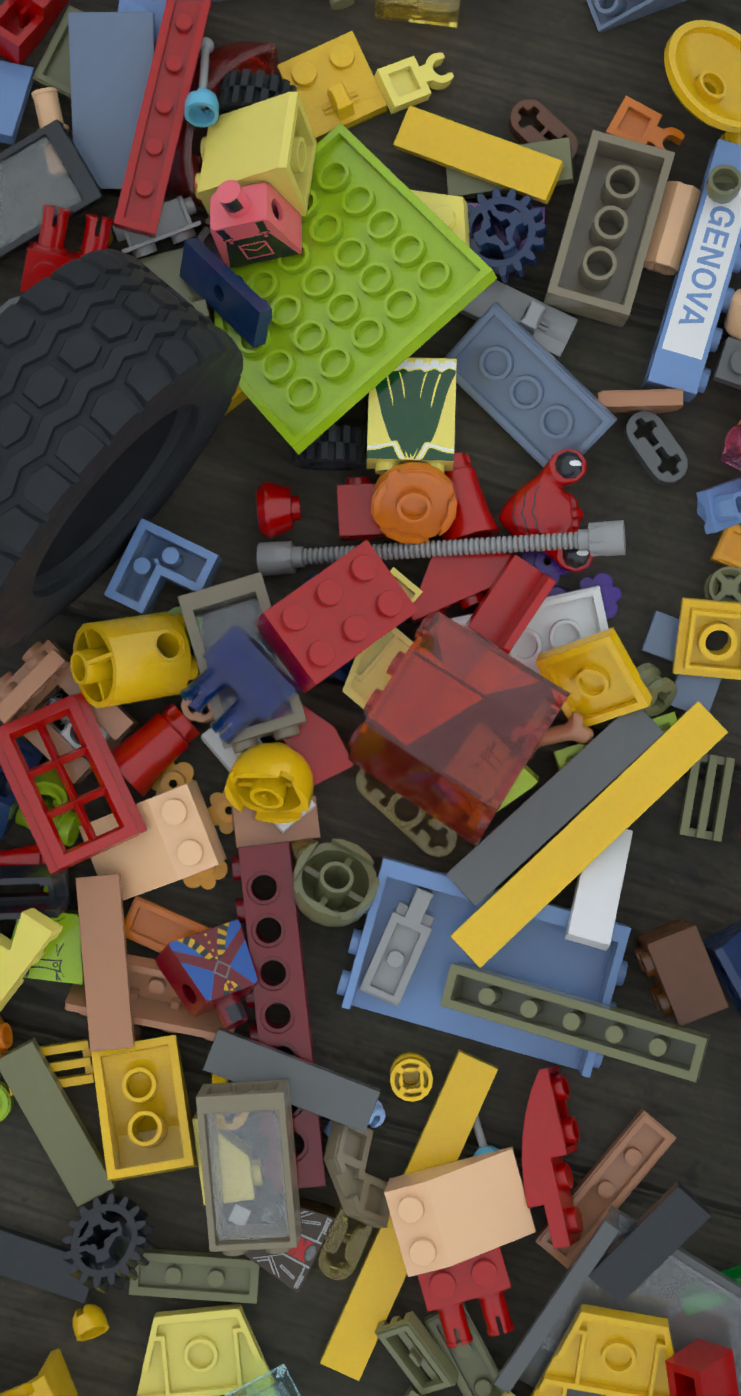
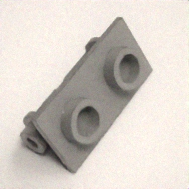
[113,195,202,258]

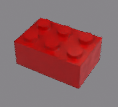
[253,540,418,694]

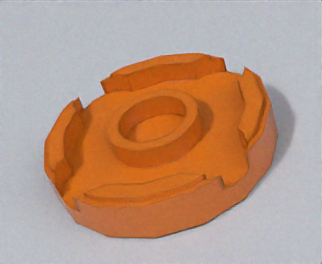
[371,462,457,544]

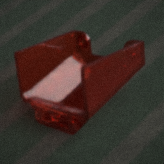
[347,611,573,845]

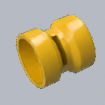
[390,1052,433,1102]

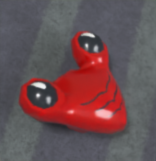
[498,448,595,573]

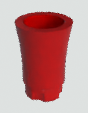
[442,452,500,542]
[110,703,200,797]

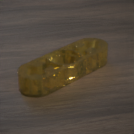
[356,762,457,857]

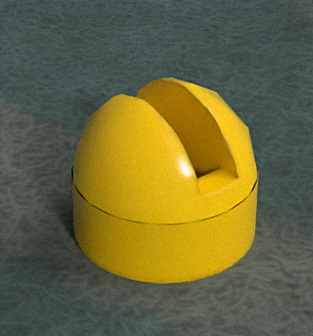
[72,1304,109,1341]

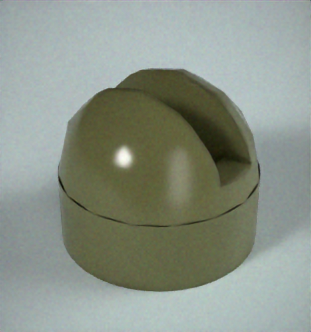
[706,165,741,204]

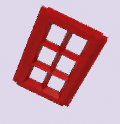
[0,692,147,875]

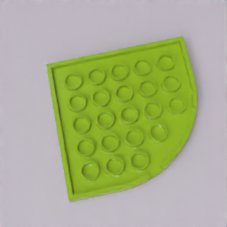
[214,123,497,455]

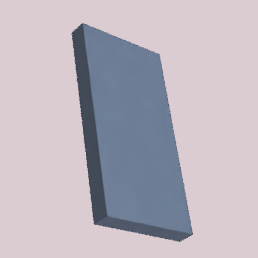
[68,12,156,189]
[445,302,618,468]

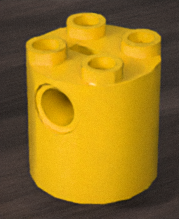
[70,612,198,708]

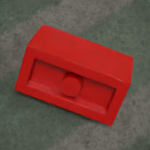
[466,553,556,654]

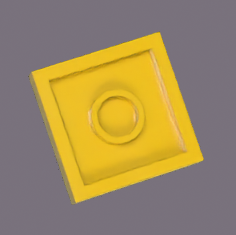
[277,31,387,143]
[535,628,652,727]

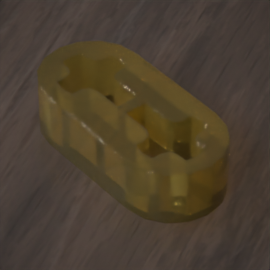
[318,1205,373,1280]

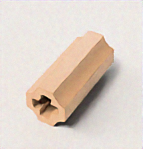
[643,181,701,275]

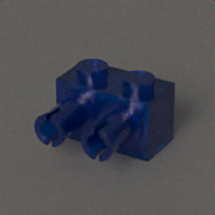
[180,625,302,745]

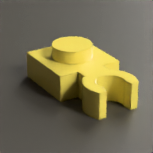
[374,53,454,114]

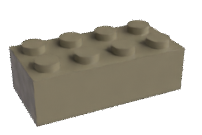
[543,130,675,328]

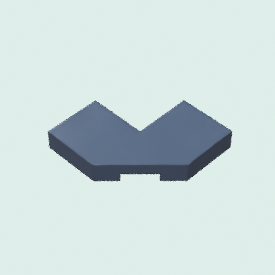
[640,611,721,712]

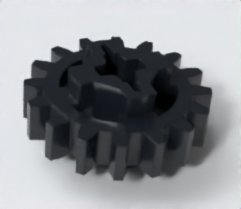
[62,1194,155,1293]

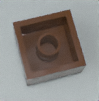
[633,918,729,1026]

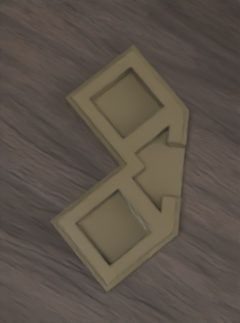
[324,1120,390,1228]

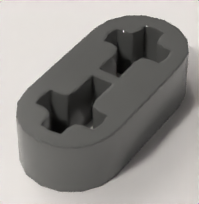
[624,411,688,485]

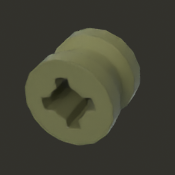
[703,566,741,603]
[636,663,677,717]

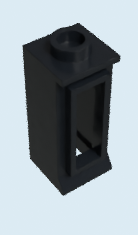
[0,864,73,920]

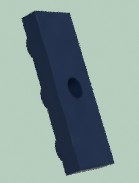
[179,237,272,348]

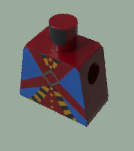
[155,919,257,1030]

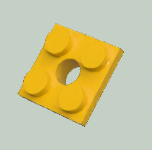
[672,597,741,680]

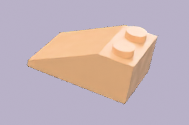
[78,780,227,900]
[384,1147,536,1277]

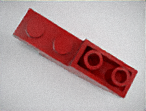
[522,1065,583,1249]

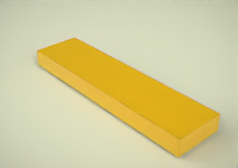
[393,105,564,205]

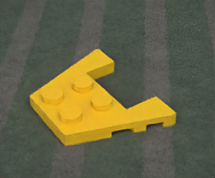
[530,1303,675,1396]

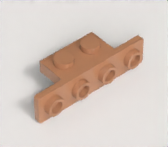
[65,954,236,1041]

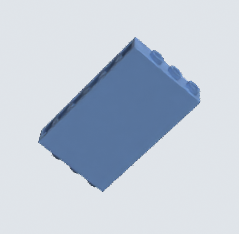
[336,856,631,1078]

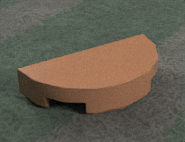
[598,389,684,414]

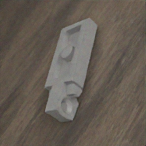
[359,886,434,1007]

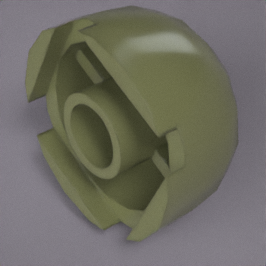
[292,839,379,927]

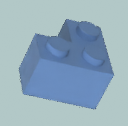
[104,518,223,615]

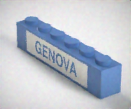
[642,139,741,403]

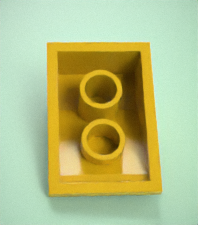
[91,1034,198,1181]

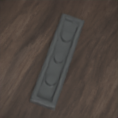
[203,1027,381,1133]

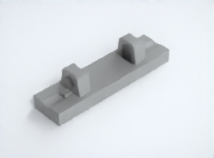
[459,280,578,360]

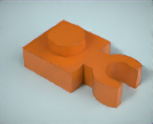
[606,95,685,150]

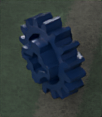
[468,188,548,283]

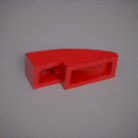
[0,0,69,65]

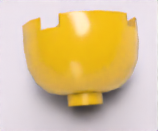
[224,742,314,824]

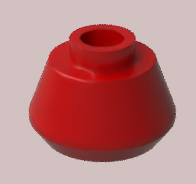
[256,481,301,539]

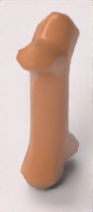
[511,711,594,760]

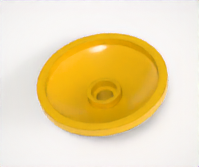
[664,20,741,133]

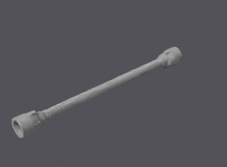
[257,520,626,576]

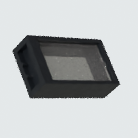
[0,119,106,262]

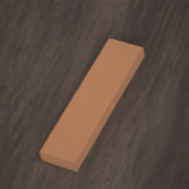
[76,874,135,1052]
[534,1108,676,1269]

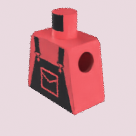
[210,180,302,268]

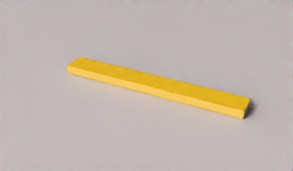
[450,701,728,968]
[320,1049,498,1381]

